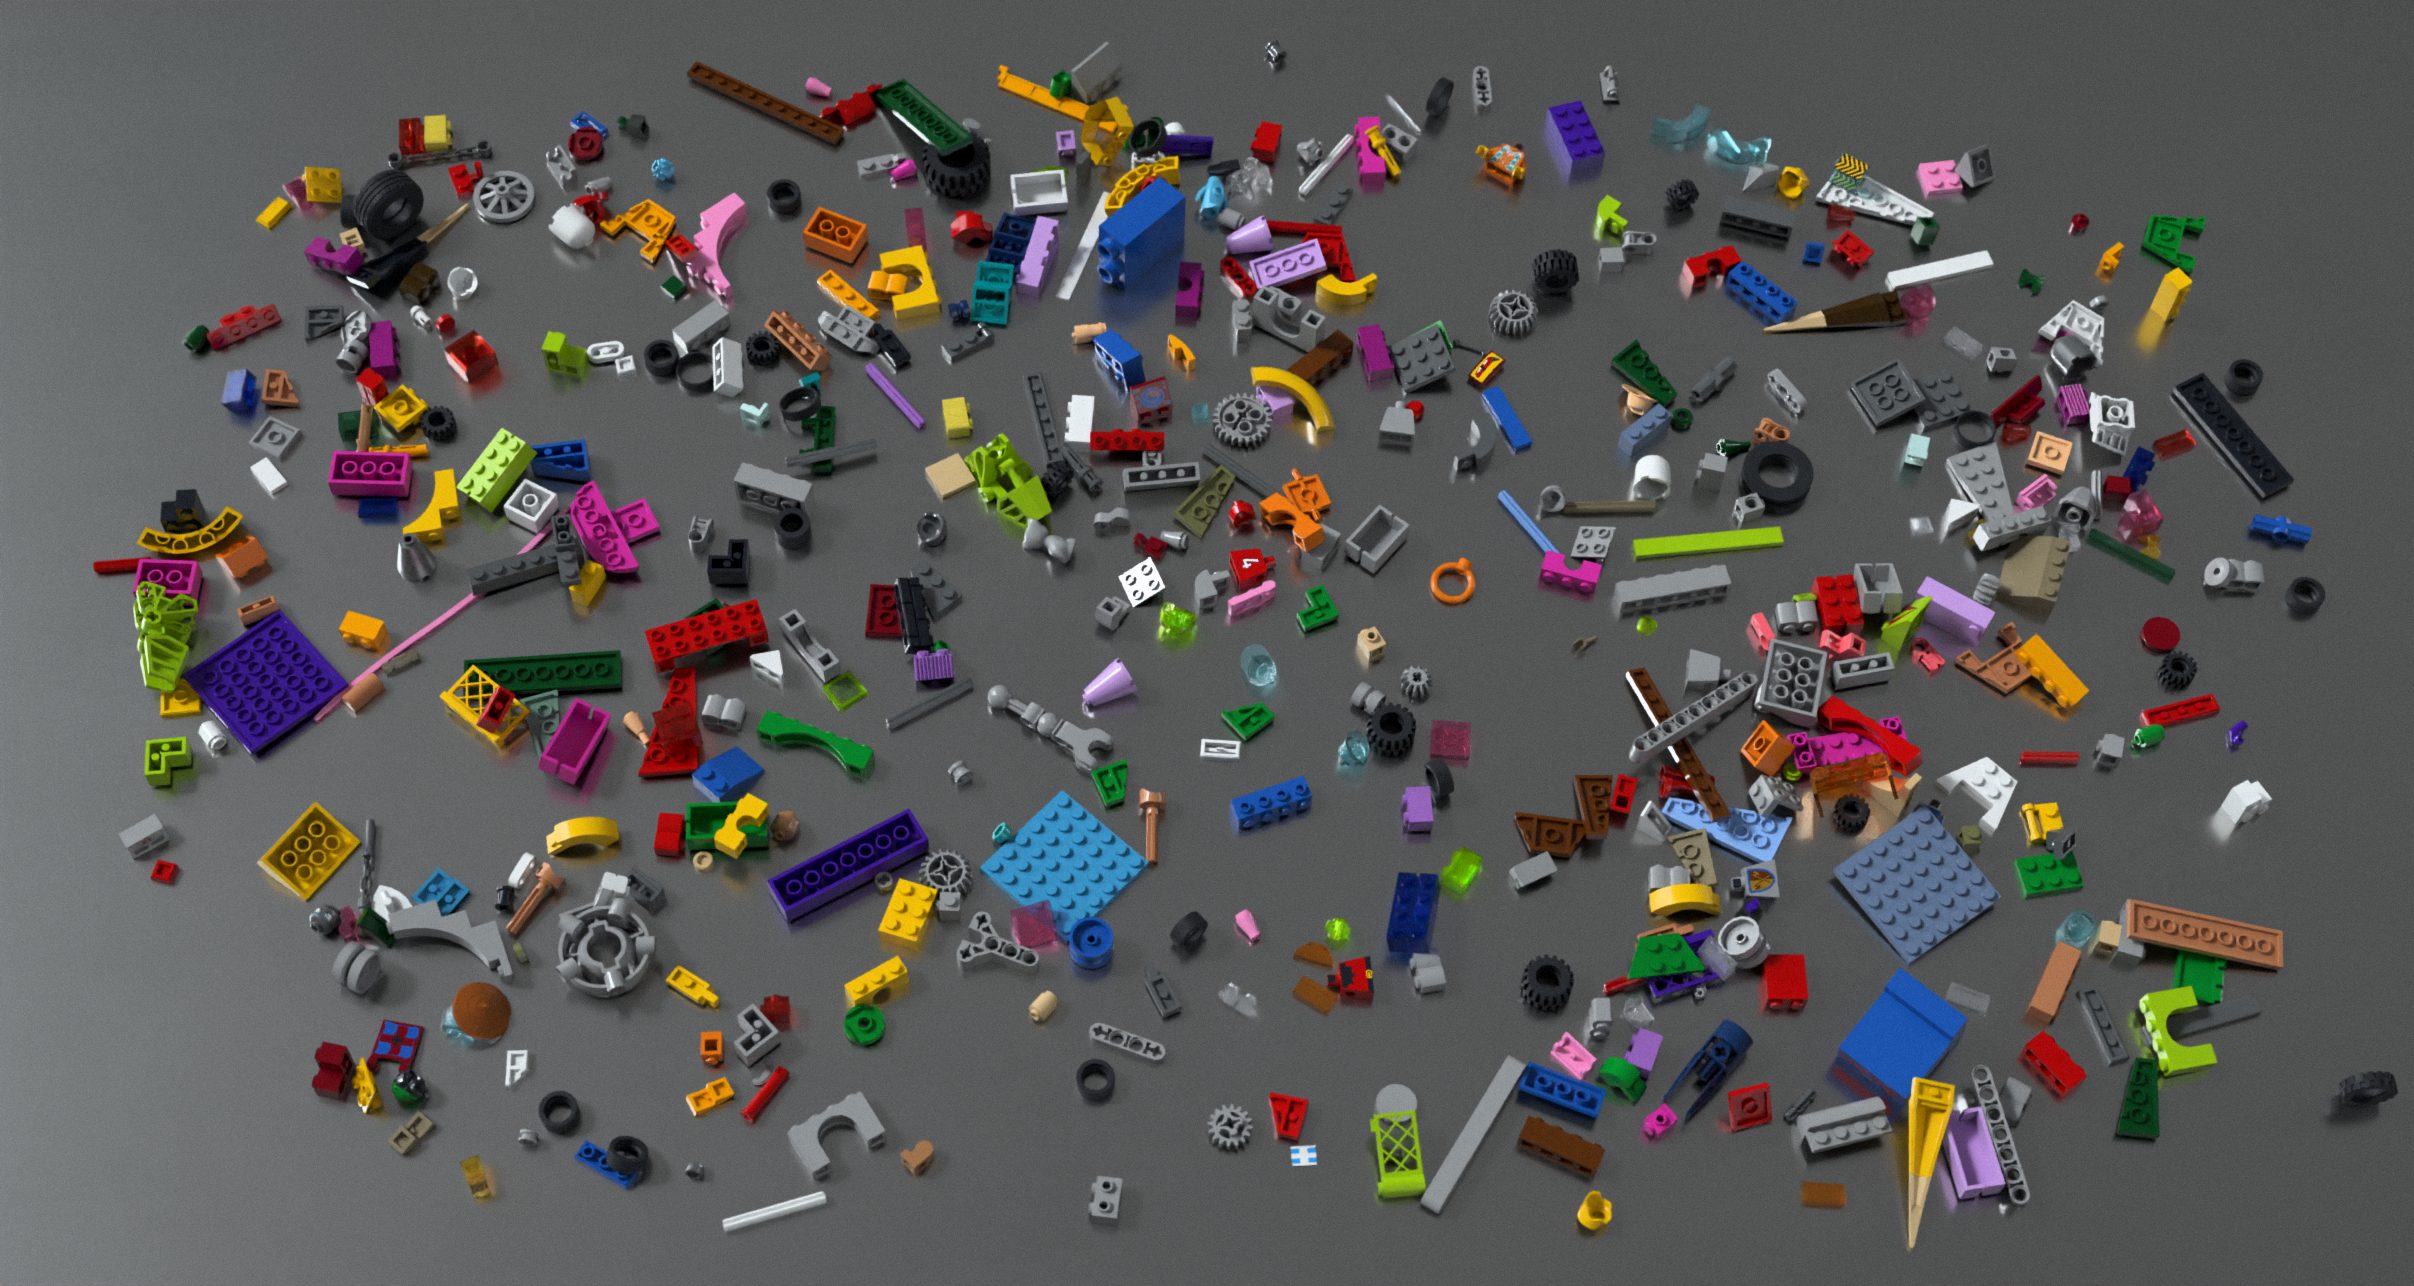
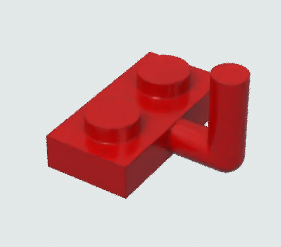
[447,161,484,199]

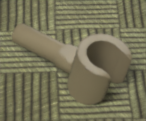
[1572,636,1597,653]

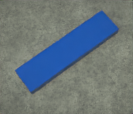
[1482,386,1532,451]

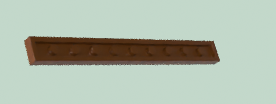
[687,61,845,145]
[1626,667,1731,823]

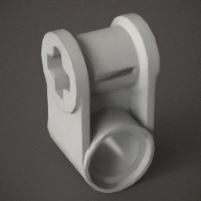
[1622,231,1657,255]
[688,516,714,553]

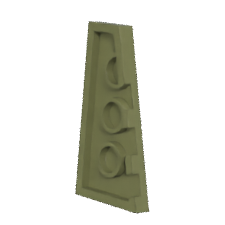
[1173,464,1235,539]

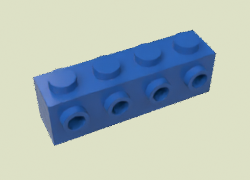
[1726,261,1798,324]
[1230,776,1313,829]

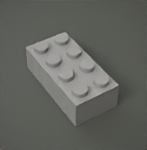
[733,462,815,517]

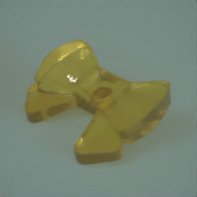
[2138,535,2161,559]

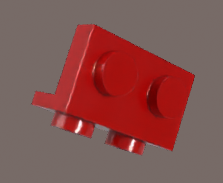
[1832,229,1874,268]

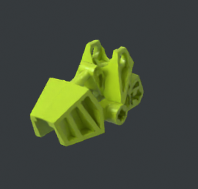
[964,433,1052,529]
[133,581,198,694]

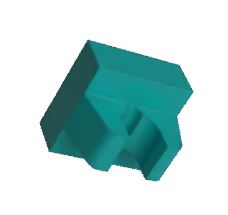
[798,372,821,390]

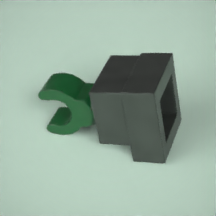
[616,114,649,139]

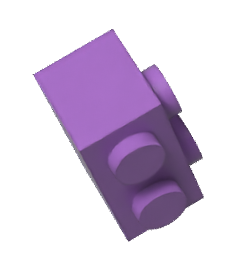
[1402,786,1433,831]
[1624,1028,1663,1079]

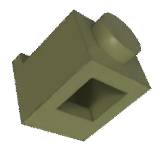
[1956,825,1982,854]

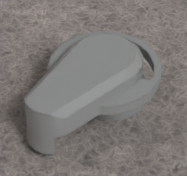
[960,118,992,147]

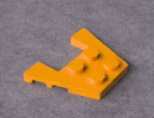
[600,199,676,263]

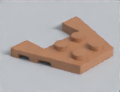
[1955,622,2033,693]

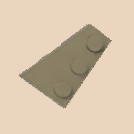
[1667,828,1718,887]

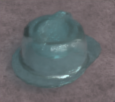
[1240,644,1277,687]
[1338,729,1369,767]
[2055,910,2098,949]

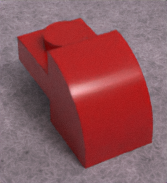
[1610,774,1638,815]

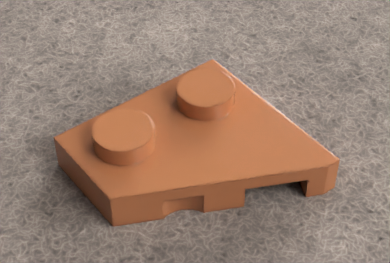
[261,369,299,407]

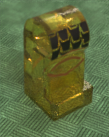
[460,1155,491,1200]

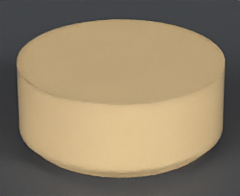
[693,851,714,872]

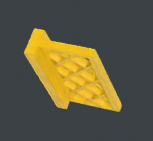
[439,665,530,748]

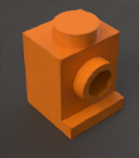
[701,1031,724,1065]

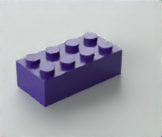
[1546,100,1605,174]

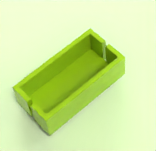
[456,428,537,513]

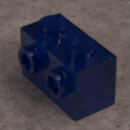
[221,369,257,412]
[2123,446,2156,492]

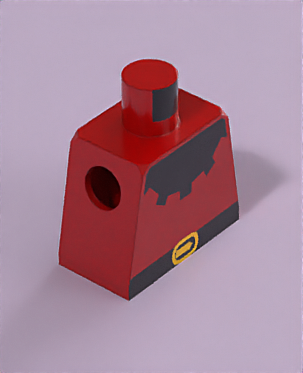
[1326,956,1374,1000]

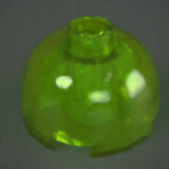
[1159,602,1198,636]

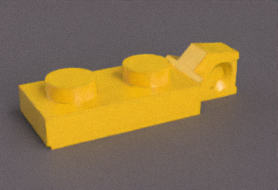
[665,965,720,1008]

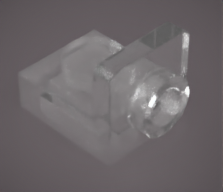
[1623,995,1654,1032]

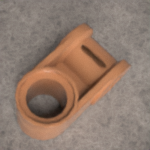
[1753,418,1790,443]

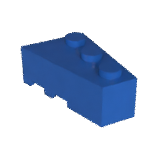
[1093,329,1146,392]
[530,439,591,482]

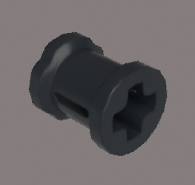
[495,886,515,912]

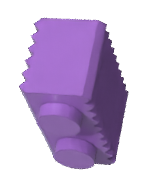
[913,649,954,681]

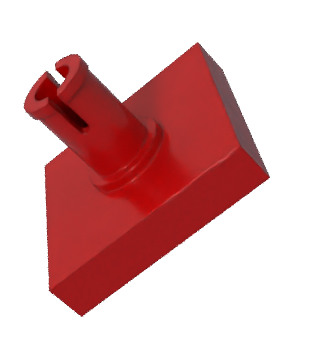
[1728,1082,1772,1131]

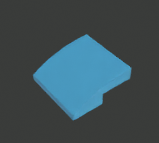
[411,868,470,917]

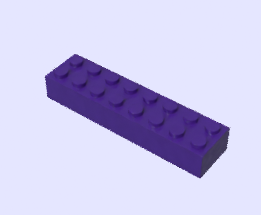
[767,809,929,922]

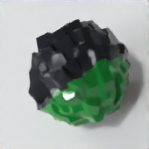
[392,1069,425,1102]

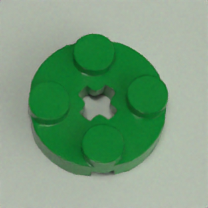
[844,1004,885,1046]

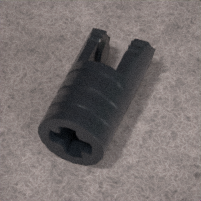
[1207,159,1240,177]

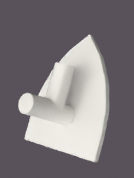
[372,885,412,922]

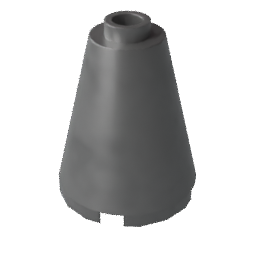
[397,533,436,581]

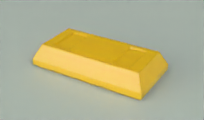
[255,197,293,229]

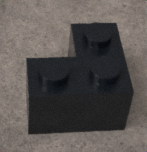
[160,489,204,532]
[707,539,750,584]

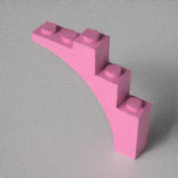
[687,192,747,299]

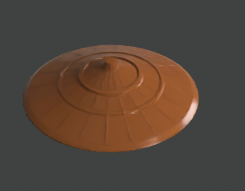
[452,982,511,1040]

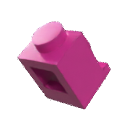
[1643,1103,1678,1140]

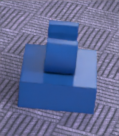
[1803,241,1824,263]

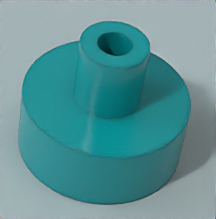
[992,822,1013,843]

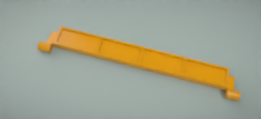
[997,65,1133,134]

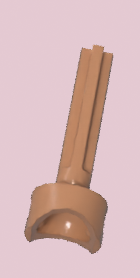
[1139,788,1166,864]
[505,862,566,935]

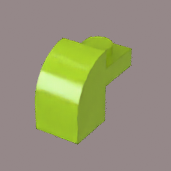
[1596,195,1628,237]

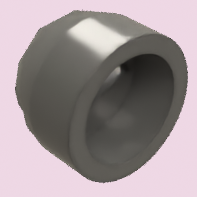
[685,1161,704,1180]

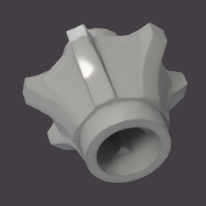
[1297,138,1324,166]

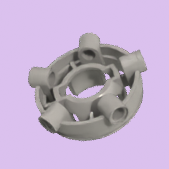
[556,898,657,996]

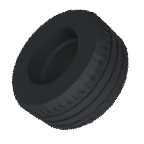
[353,169,424,238]

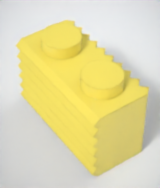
[424,115,452,153]
[942,397,973,439]

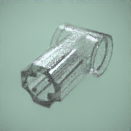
[1244,156,1272,188]

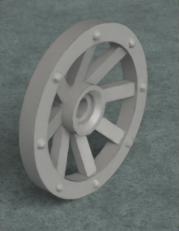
[473,171,535,223]

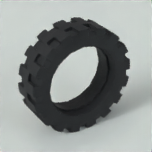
[2338,1071,2398,1107]

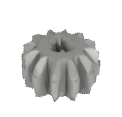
[1973,573,2001,607]
[1400,665,1433,698]

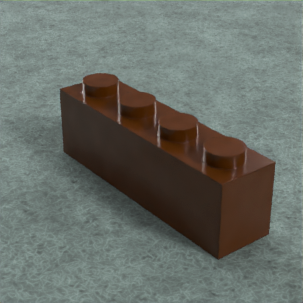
[1286,329,1354,386]
[1517,1115,1605,1178]

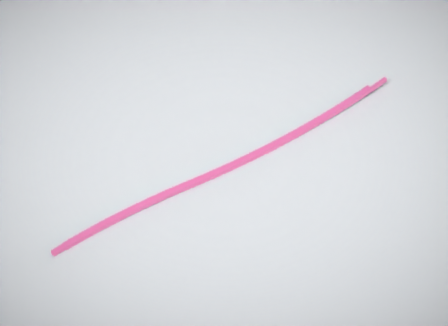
[313,502,573,722]

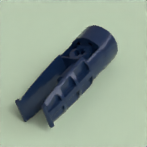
[1662,1019,1753,1122]

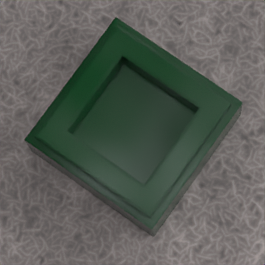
[661,275,687,299]

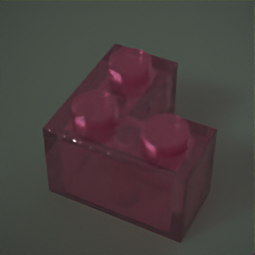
[2117,489,2164,541]

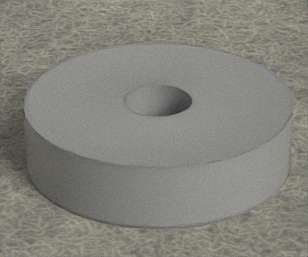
[2204,557,2234,588]

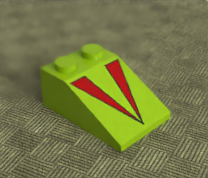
[1880,595,1932,651]

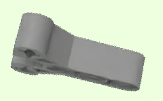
[957,911,1039,975]

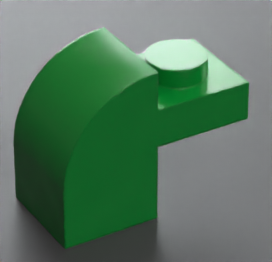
[1598,1057,1647,1102]

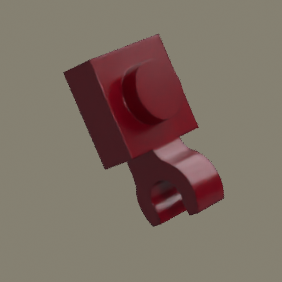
[1133,532,1168,561]

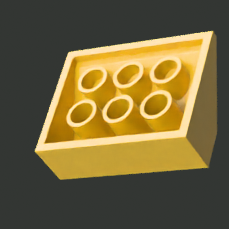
[257,801,361,901]

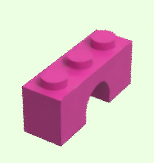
[1539,550,1602,593]

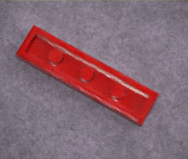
[2141,693,2220,727]

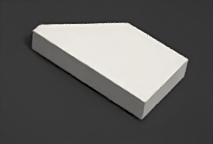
[505,1050,529,1089]

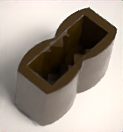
[398,262,439,304]

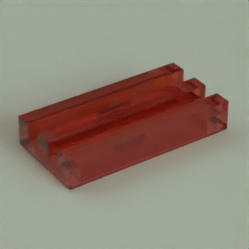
[2154,429,2196,458]

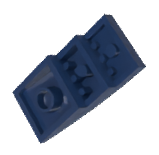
[985,212,1036,278]

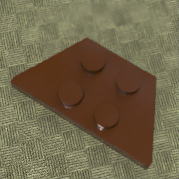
[1515,812,1586,858]

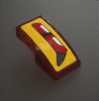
[1468,350,1506,387]

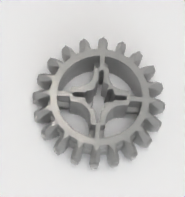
[1489,289,1538,335]
[919,848,973,898]

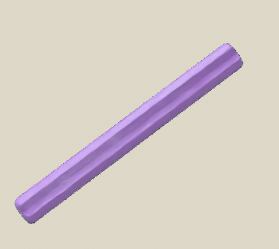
[865,363,926,428]

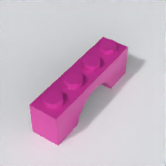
[1355,117,1386,184]

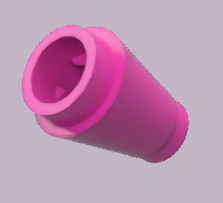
[890,159,918,181]

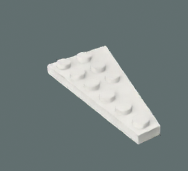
[1815,169,1934,226]

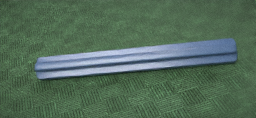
[1498,490,1561,554]

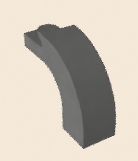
[1453,412,1497,470]

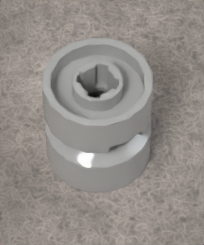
[335,339,369,374]
[1350,681,1387,714]

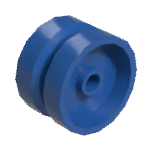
[1069,917,1113,969]

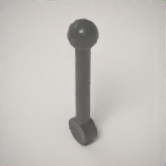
[1453,339,1489,357]

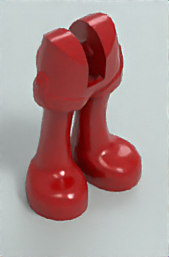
[1659,764,1715,799]

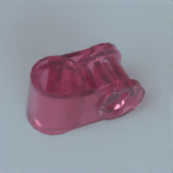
[282,176,314,210]

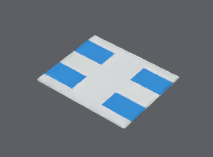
[1291,1145,1317,1166]

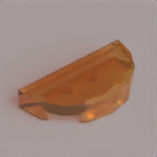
[1293,942,1333,969]

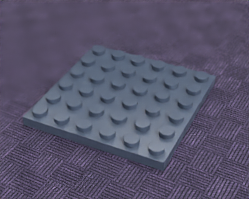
[1832,805,2002,965]

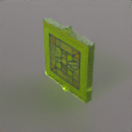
[821,670,868,712]

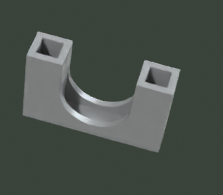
[1252,285,1326,352]
[787,1091,887,1180]

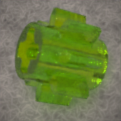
[1325,917,1351,941]

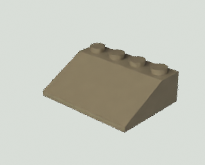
[1996,535,2071,614]

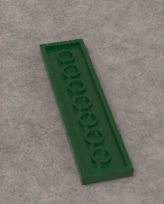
[874,78,973,157]
[463,650,621,696]

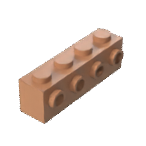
[764,311,833,371]

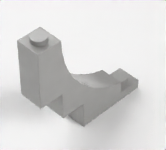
[386,900,514,984]

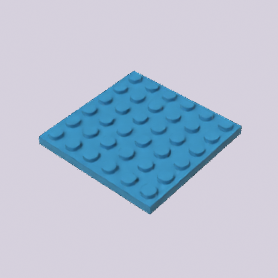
[980,790,1149,945]

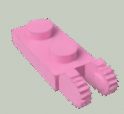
[1228,580,1276,617]

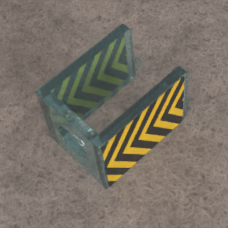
[1829,153,1870,195]

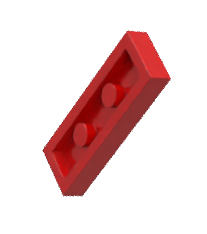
[665,234,699,263]

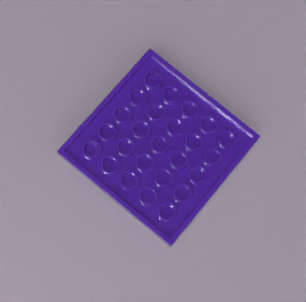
[182,609,349,755]

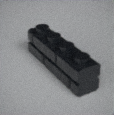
[893,577,933,654]

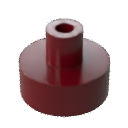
[2070,214,2089,232]

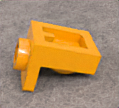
[2100,242,2124,274]

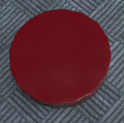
[568,126,603,161]
[2141,617,2180,653]

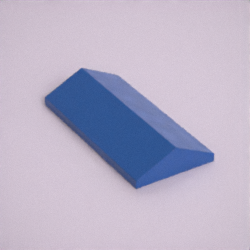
[1518,1062,1607,1118]

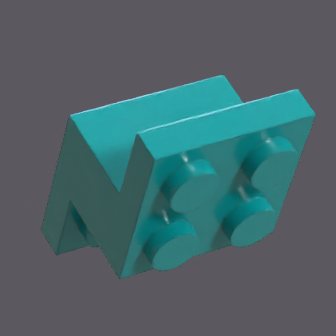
[970,261,1014,324]

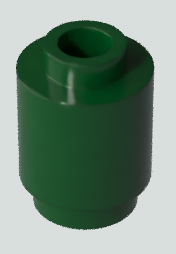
[183,325,209,352]

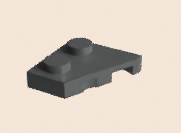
[304,305,344,342]

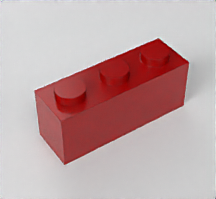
[2022,1030,2087,1097]

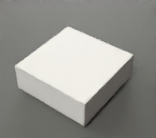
[614,355,637,377]

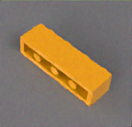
[2014,633,2089,710]

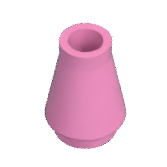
[805,77,832,98]
[1235,909,1261,940]

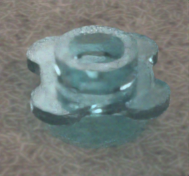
[1190,402,1209,421]

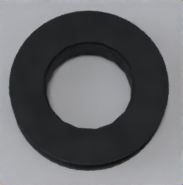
[1740,441,1814,509]

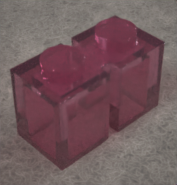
[904,207,927,249]

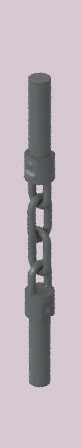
[357,819,375,938]

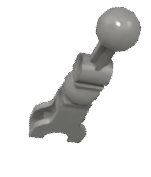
[988,685,1115,773]

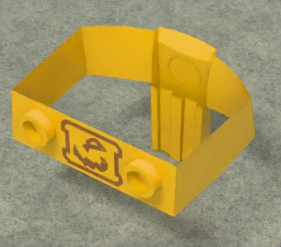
[1081,96,1134,166]

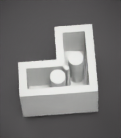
[2221,780,2272,825]

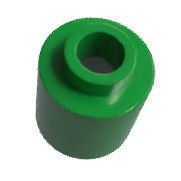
[2134,724,2165,748]

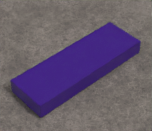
[1159,135,1214,155]

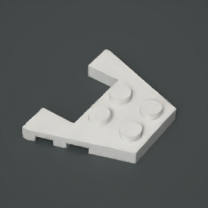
[2038,300,2104,369]
[1934,757,2017,833]

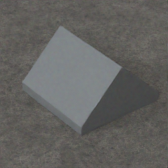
[1955,144,1996,187]

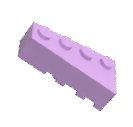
[1015,216,1059,298]

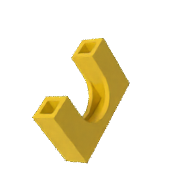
[879,245,942,321]

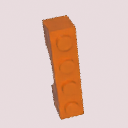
[1259,492,1324,553]

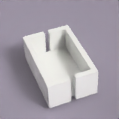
[1010,170,1068,216]

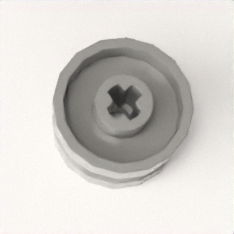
[1718,916,1770,969]
[331,941,382,994]

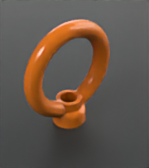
[1430,558,1476,604]

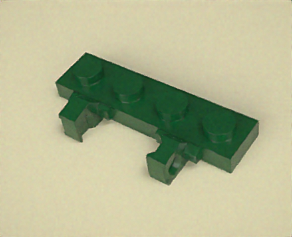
[799,406,835,473]

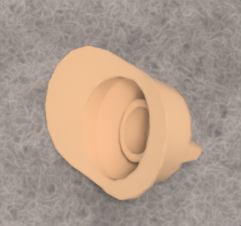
[1622,384,1658,416]

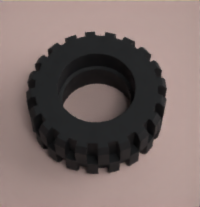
[923,129,991,197]

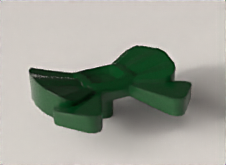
[2018,269,2045,294]

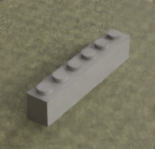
[1614,565,1732,612]

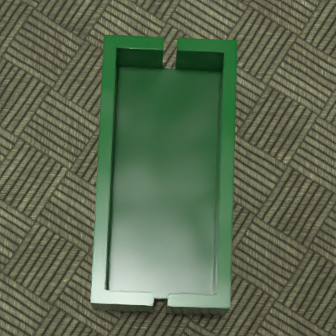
[686,800,769,850]

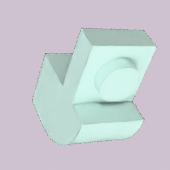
[1905,434,1930,467]

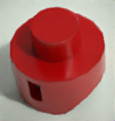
[1228,500,1257,529]

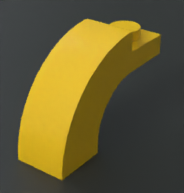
[1316,273,1378,306]

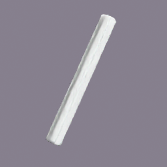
[1299,134,1354,196]
[723,1191,826,1232]

